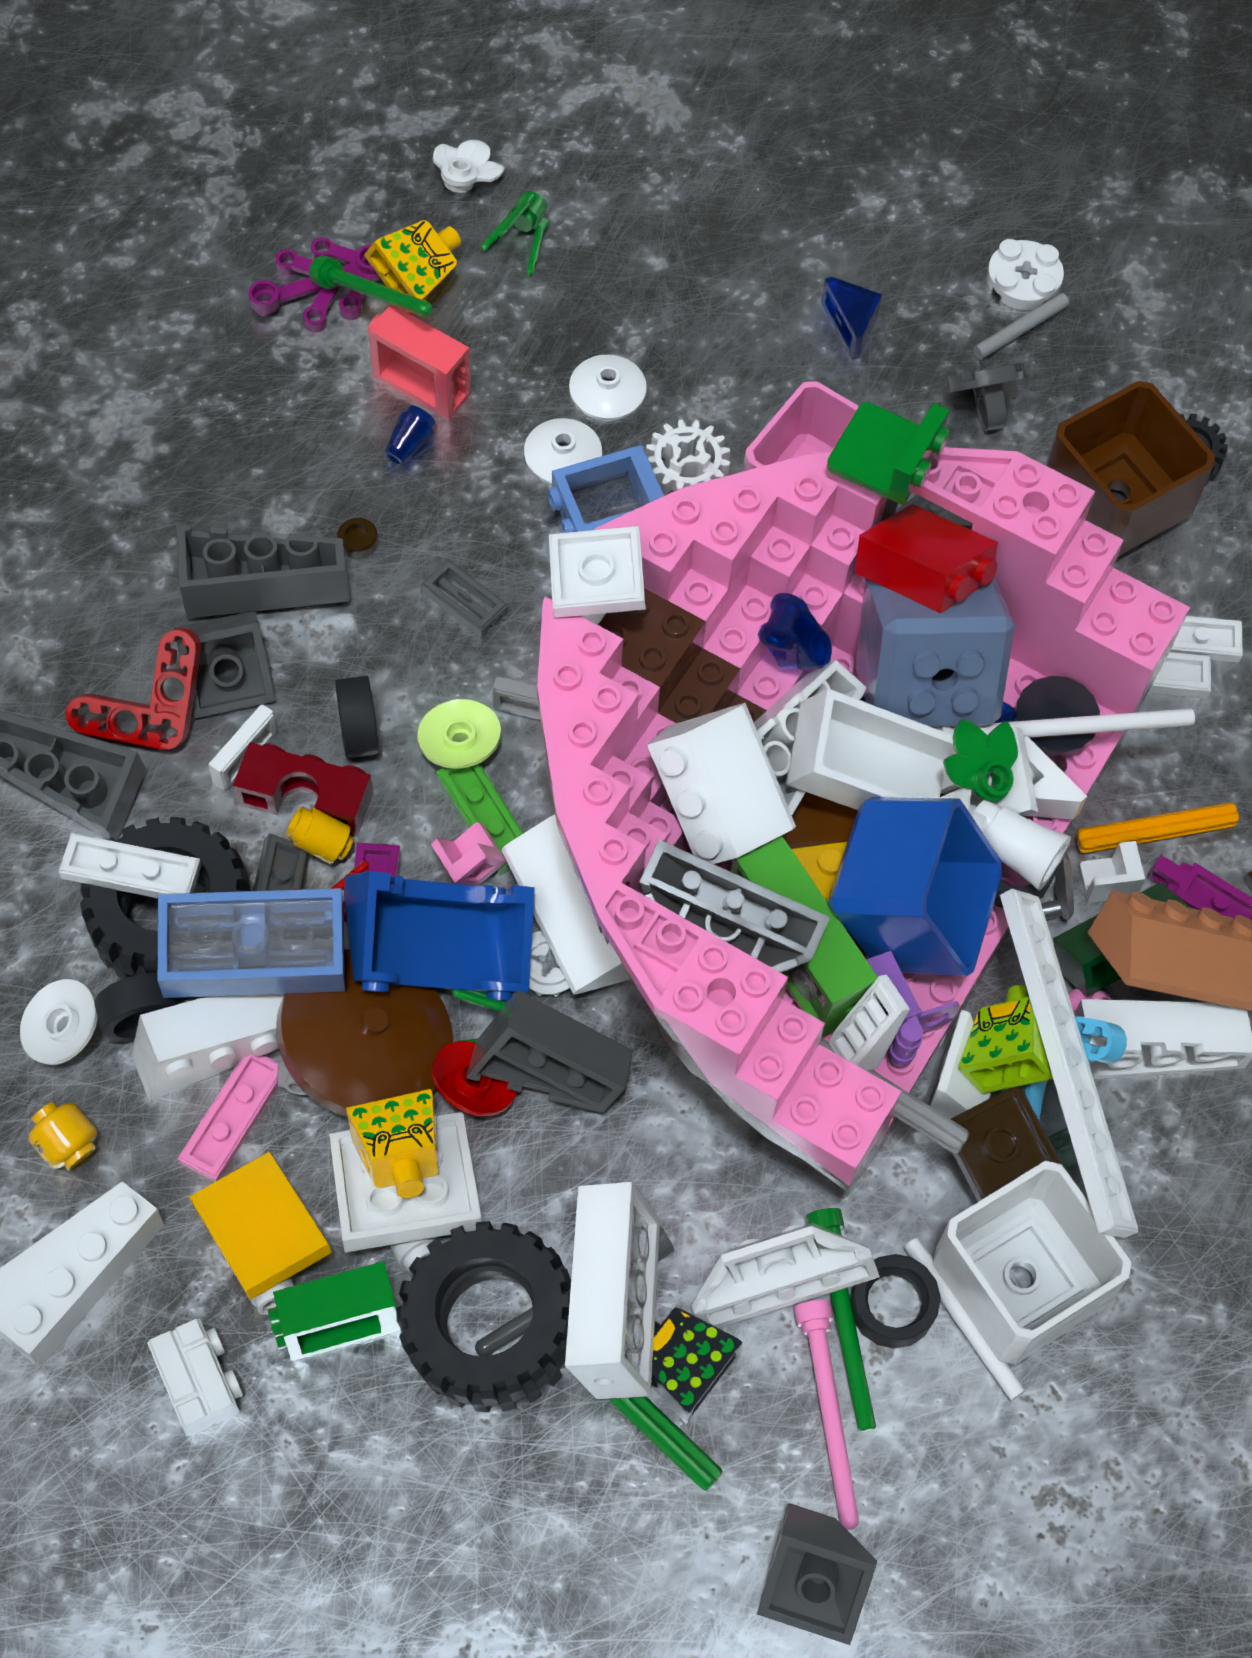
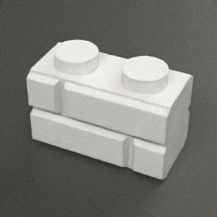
[147,1319,243,1436]

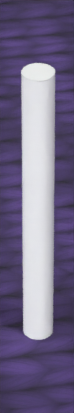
[904,1237,1026,1401]

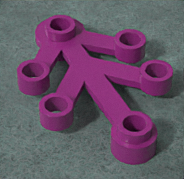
[248,237,381,333]

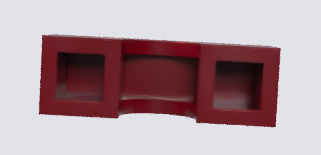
[232,742,373,837]

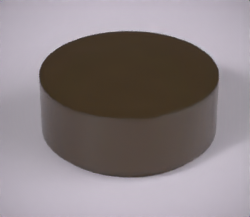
[337,518,378,559]

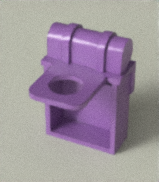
[866,951,960,1068]

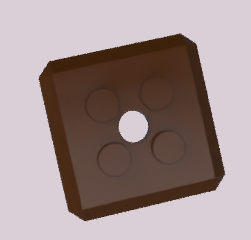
[1045,381,1215,556]

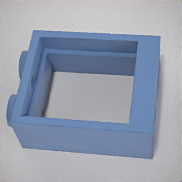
[547,445,664,533]

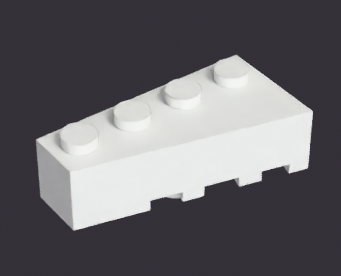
[0,1181,164,1368]

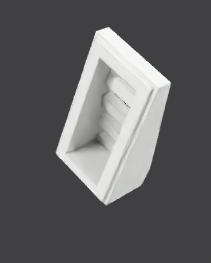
[829,974,910,1071]

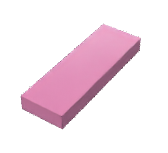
[177,1054,278,1182]

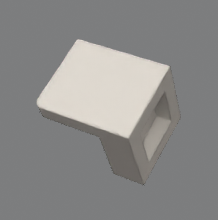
[1079,841,1145,903]

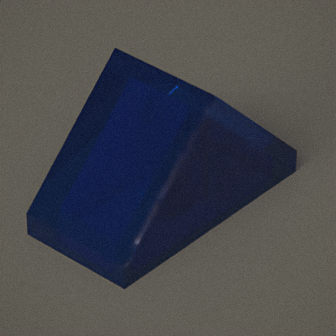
[821,276,882,360]

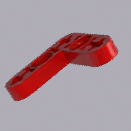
[65,628,201,749]

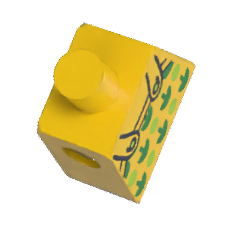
[364,220,461,313]
[346,1089,439,1198]

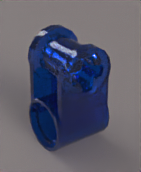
[758,593,832,670]

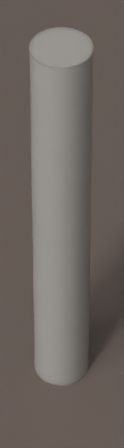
[973,293,1069,360]

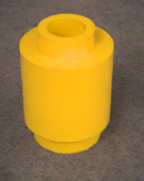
[286,806,353,864]

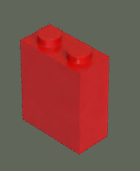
[855,504,998,614]

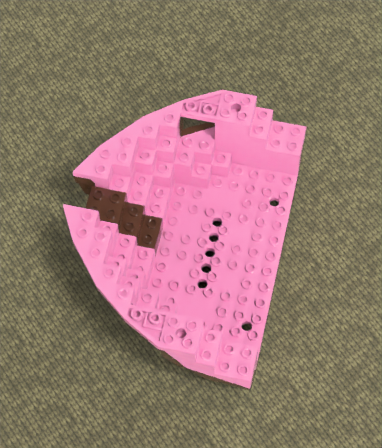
[537,447,1190,1192]

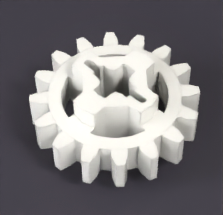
[646,419,730,495]

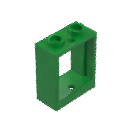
[267,1261,400,1361]

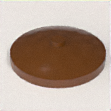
[276,949,453,1117]

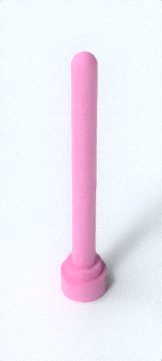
[794,1300,859,1530]

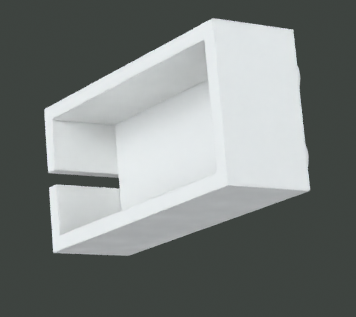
[786,688,971,811]

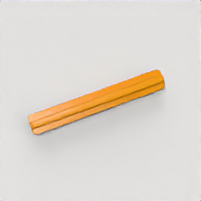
[1075,802,1239,853]

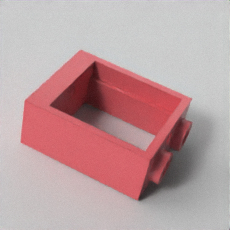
[368,305,471,421]

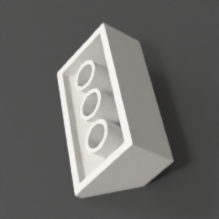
[501,814,631,995]

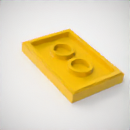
[189,1152,332,1300]

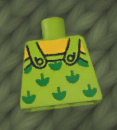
[958,985,1053,1094]

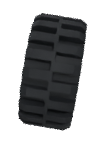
[80,817,251,979]
[396,1221,571,1412]

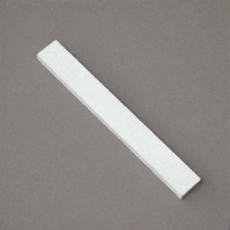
[1000,889,1138,1238]

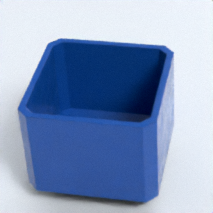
[828,797,1002,976]

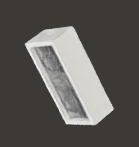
[565,1182,660,1399]

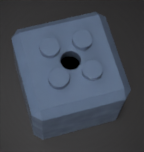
[855,576,1015,728]

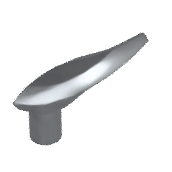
[1041,851,1074,920]

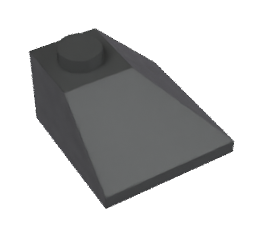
[757,1503,877,1645]

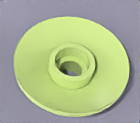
[417,699,501,769]

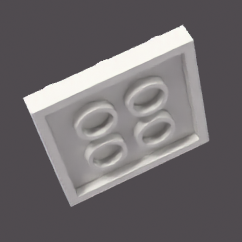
[329,1112,482,1252]

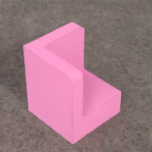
[431,822,507,886]

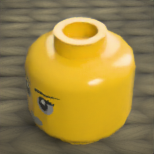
[28,1101,97,1171]

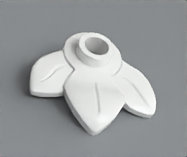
[433,140,505,192]

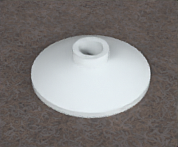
[569,355,647,421]
[524,418,602,485]
[20,979,98,1065]

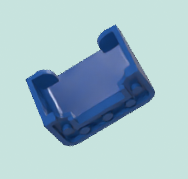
[344,871,535,1001]

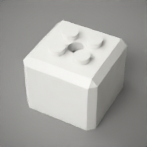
[933,1161,1131,1364]

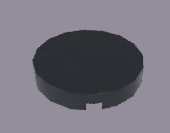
[1014,676,1100,758]

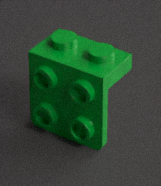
[826,402,951,506]

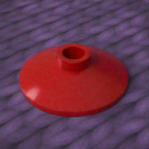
[431,1041,516,1116]

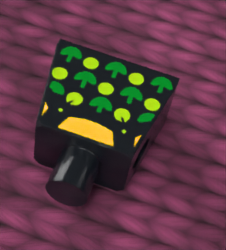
[651,1307,743,1423]

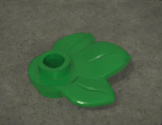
[943,719,1018,802]

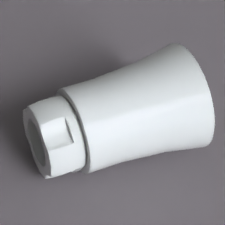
[972,800,1071,890]

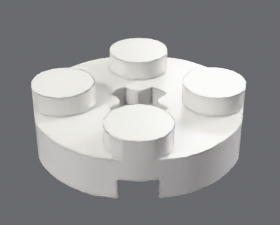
[986,239,1064,310]

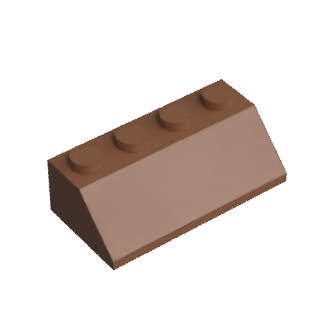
[1088,890,1252,1011]

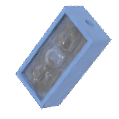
[157,888,345,998]

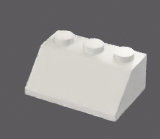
[647,703,796,864]

